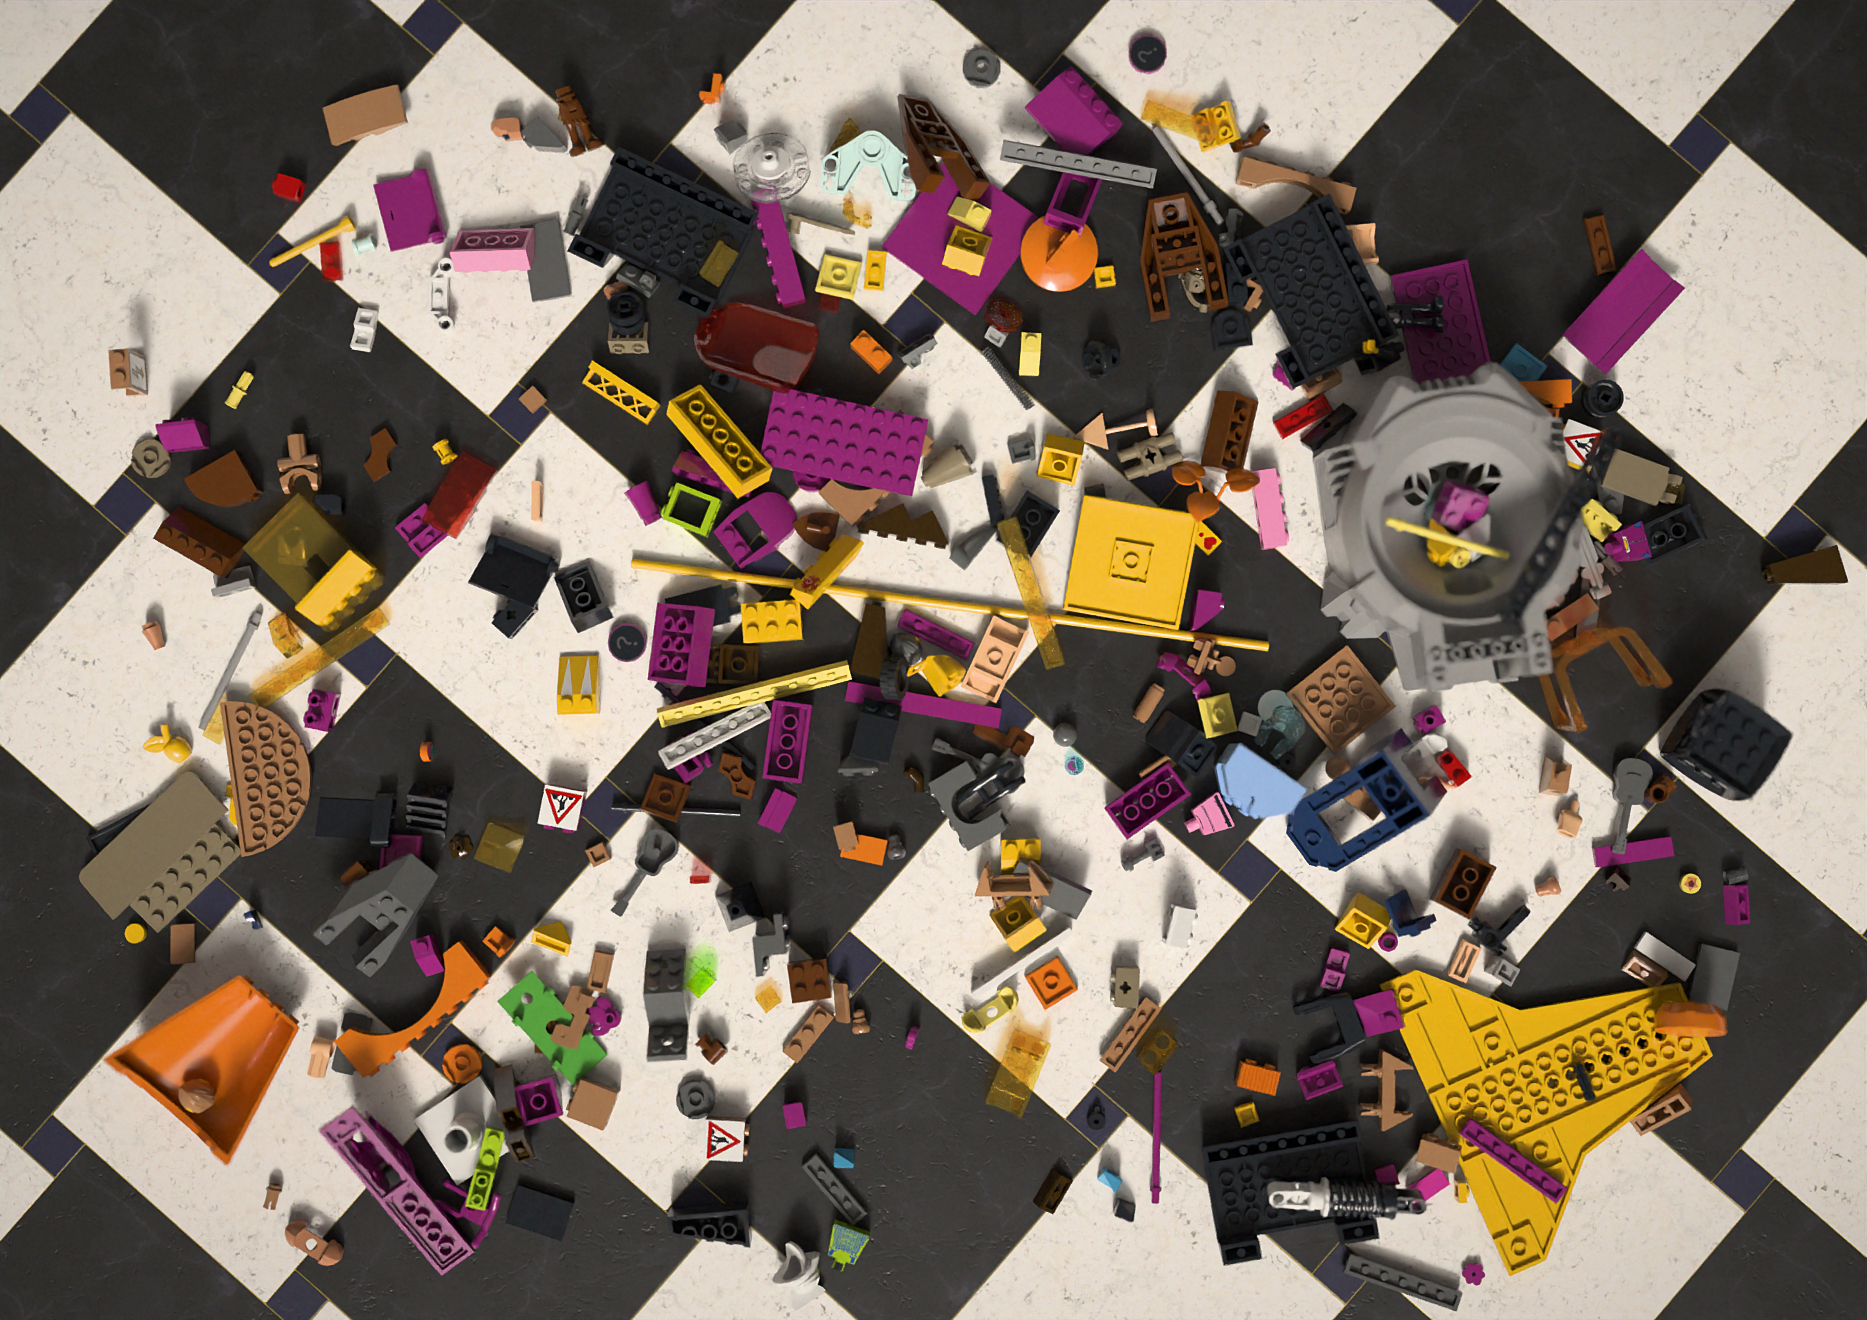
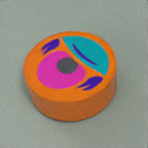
[420,742,434,762]

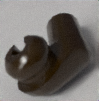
[903,766,924,793]

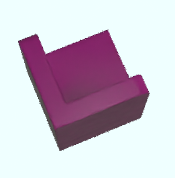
[783,1102,807,1129]

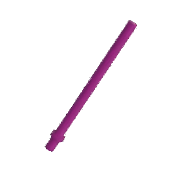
[1150,1072,1162,1204]

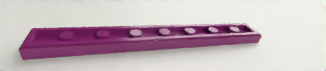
[845,682,1002,728]

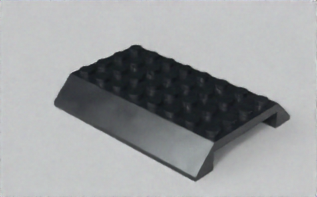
[567,146,759,318]
[1223,194,1399,389]
[1202,1120,1380,1266]

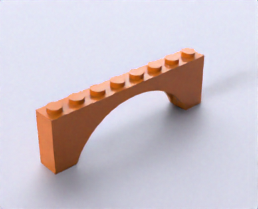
[334,940,492,1078]

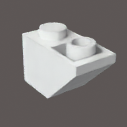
[1457,514,1490,562]

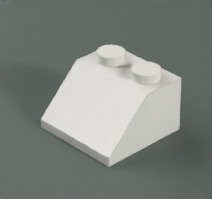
[1162,903,1198,949]

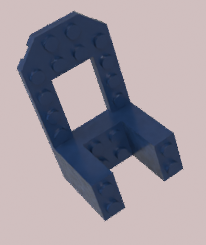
[1286,728,1448,872]

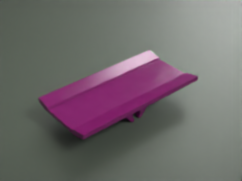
[1562,249,1685,374]

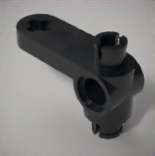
[1467,905,1531,956]

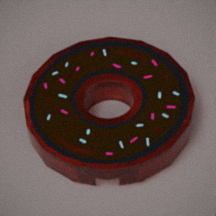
[984,299,1023,333]

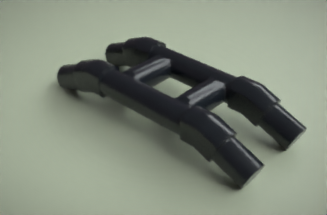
[955,760,1026,820]

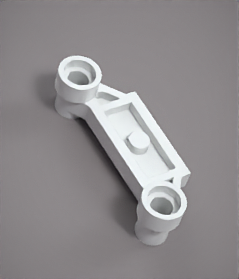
[427,258,455,333]

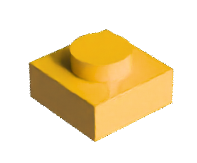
[1454,1179,1470,1203]

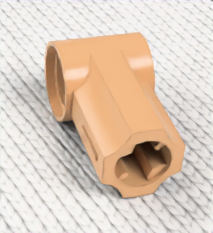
[307,1036,335,1078]

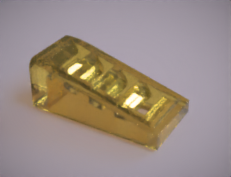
[829,117,860,154]

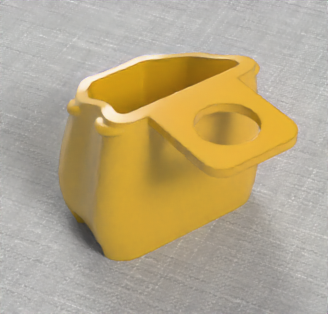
[906,655,966,697]

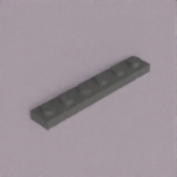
[1343,1253,1463,1312]

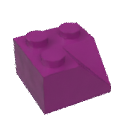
[1430,480,1490,530]
[514,1074,563,1126]

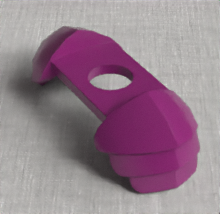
[1156,652,1211,702]

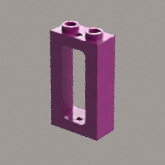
[1043,172,1103,237]

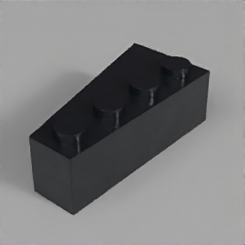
[667,1201,752,1248]

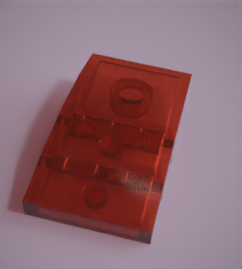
[422,452,497,539]

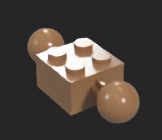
[1325,756,1381,821]

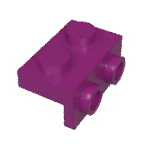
[1297,1060,1343,1100]

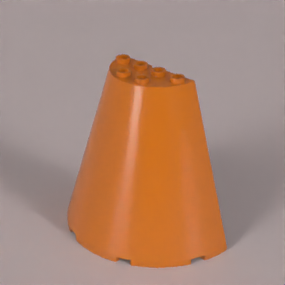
[103,975,300,1166]

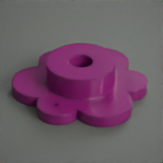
[1462,1263,1485,1286]

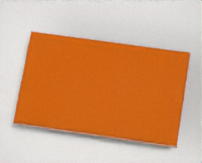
[840,834,888,865]

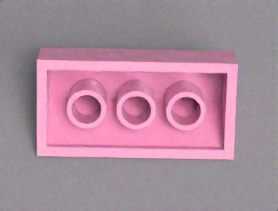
[450,228,535,273]

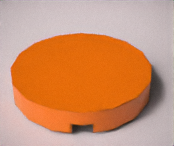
[442,1044,483,1084]

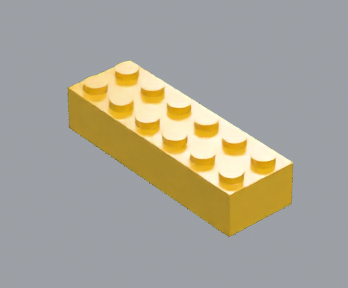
[667,384,772,498]

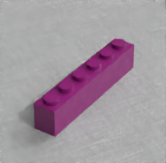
[751,187,806,308]

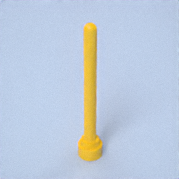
[269,215,356,267]

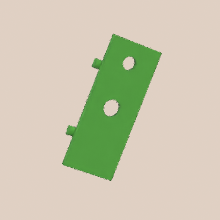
[497,971,607,1085]

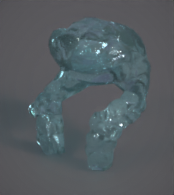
[1254,705,1306,760]

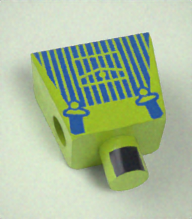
[828,1219,870,1271]

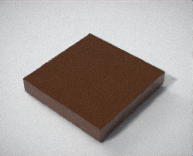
[640,773,691,823]

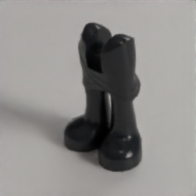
[1386,296,1444,333]

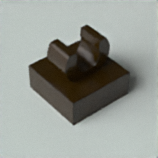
[1605,865,1631,892]

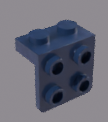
[1385,889,1437,937]

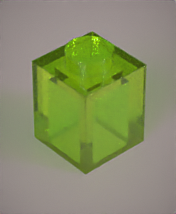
[685,966,717,999]

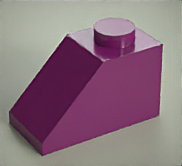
[410,933,445,977]

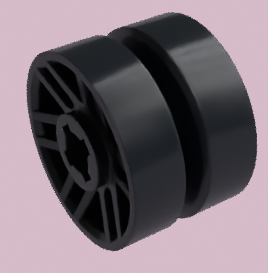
[607,292,645,335]
[1581,380,1624,419]

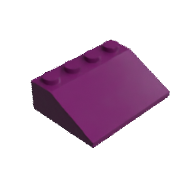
[1024,66,1123,155]
[647,603,715,687]

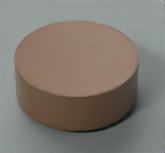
[1215,656,1236,676]

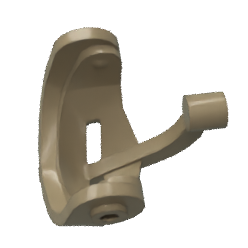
[1178,270,1208,313]

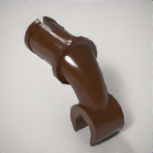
[1229,122,1271,153]

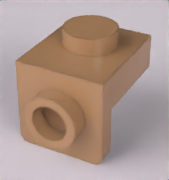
[1244,279,1263,312]

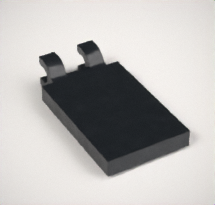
[665,584,741,627]

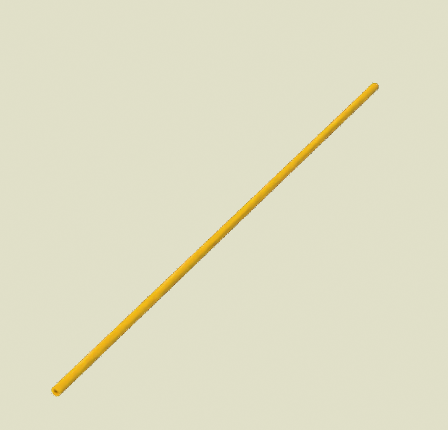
[631,558,1269,651]

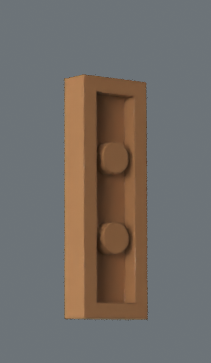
[782,1005,834,1064]

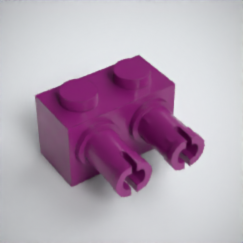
[303,689,341,732]

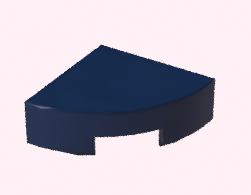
[243,909,263,930]

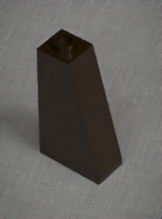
[1762,545,1848,585]
[850,601,888,679]

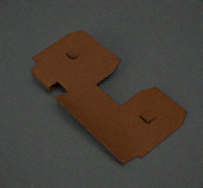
[972,724,1034,758]

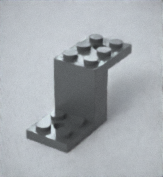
[643,949,690,1062]

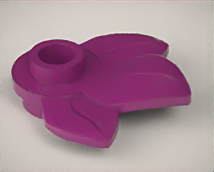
[585,997,622,1036]

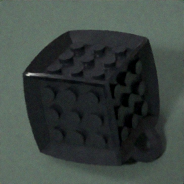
[1660,688,1793,801]

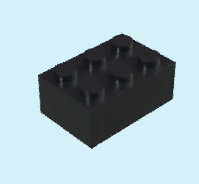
[995,490,1060,562]

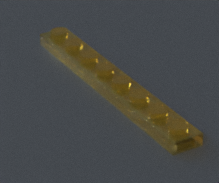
[997,517,1066,670]
[248,608,390,708]

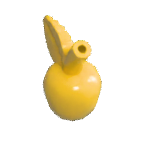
[143,724,192,763]

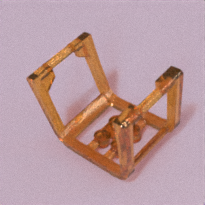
[1538,627,1672,732]

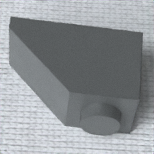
[521,117,568,153]
[714,120,747,154]

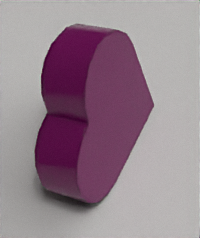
[905,1025,920,1050]

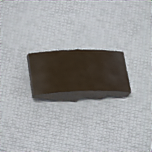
[706,644,759,685]

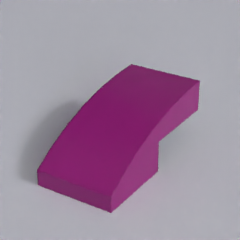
[1320,946,1350,992]

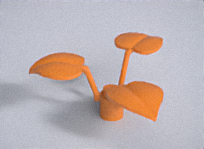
[1172,461,1260,523]

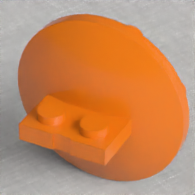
[1020,216,1098,292]

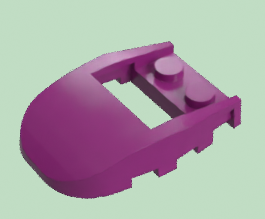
[714,492,798,569]

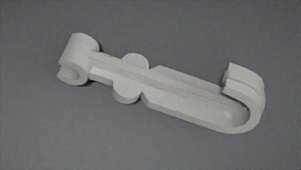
[1579,523,1611,599]

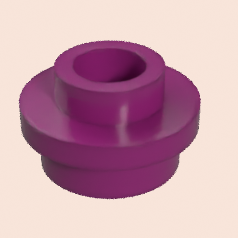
[1378,932,1398,952]

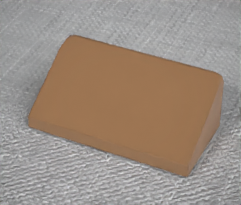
[1300,368,1342,401]
[1138,755,1177,780]
[171,924,195,964]
[1622,950,1667,987]
[833,981,851,1023]

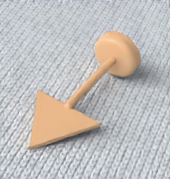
[1073,408,1158,450]

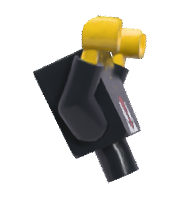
[1353,340,1405,375]

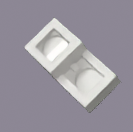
[350,308,378,352]

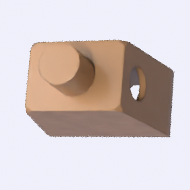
[1539,757,1572,796]

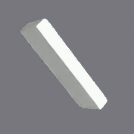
[1634,932,1695,981]

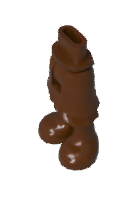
[555,85,605,158]

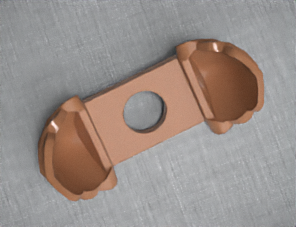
[284,1219,344,1266]

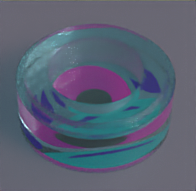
[1064,756,1084,775]

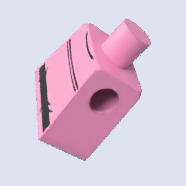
[1184,792,1235,835]

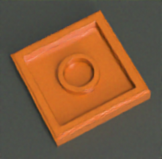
[1024,956,1078,1010]

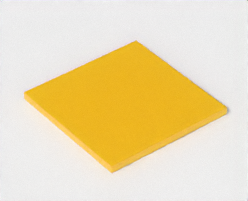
[1063,494,1199,630]

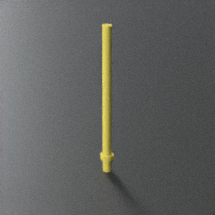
[1385,516,1509,560]

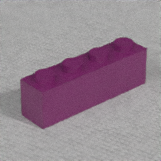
[672,449,753,499]

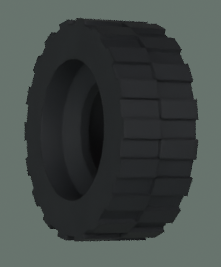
[880,656,909,700]

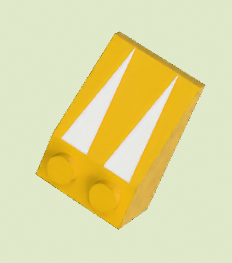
[557,655,600,715]

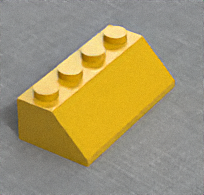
[295,550,377,626]

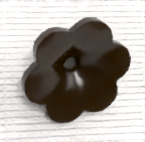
[448,836,473,860]

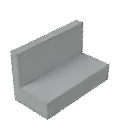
[211,565,257,598]

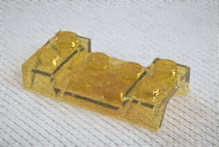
[985,1028,1051,1118]

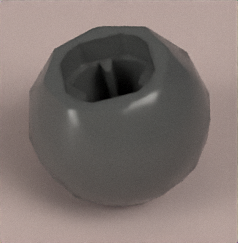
[1053,722,1078,747]

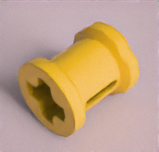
[433,439,457,465]

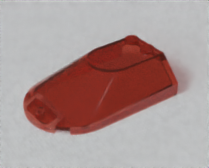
[694,303,819,394]

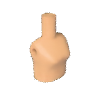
[1556,800,1583,838]

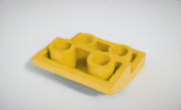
[1191,101,1241,153]

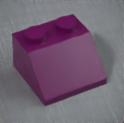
[1188,590,1224,631]

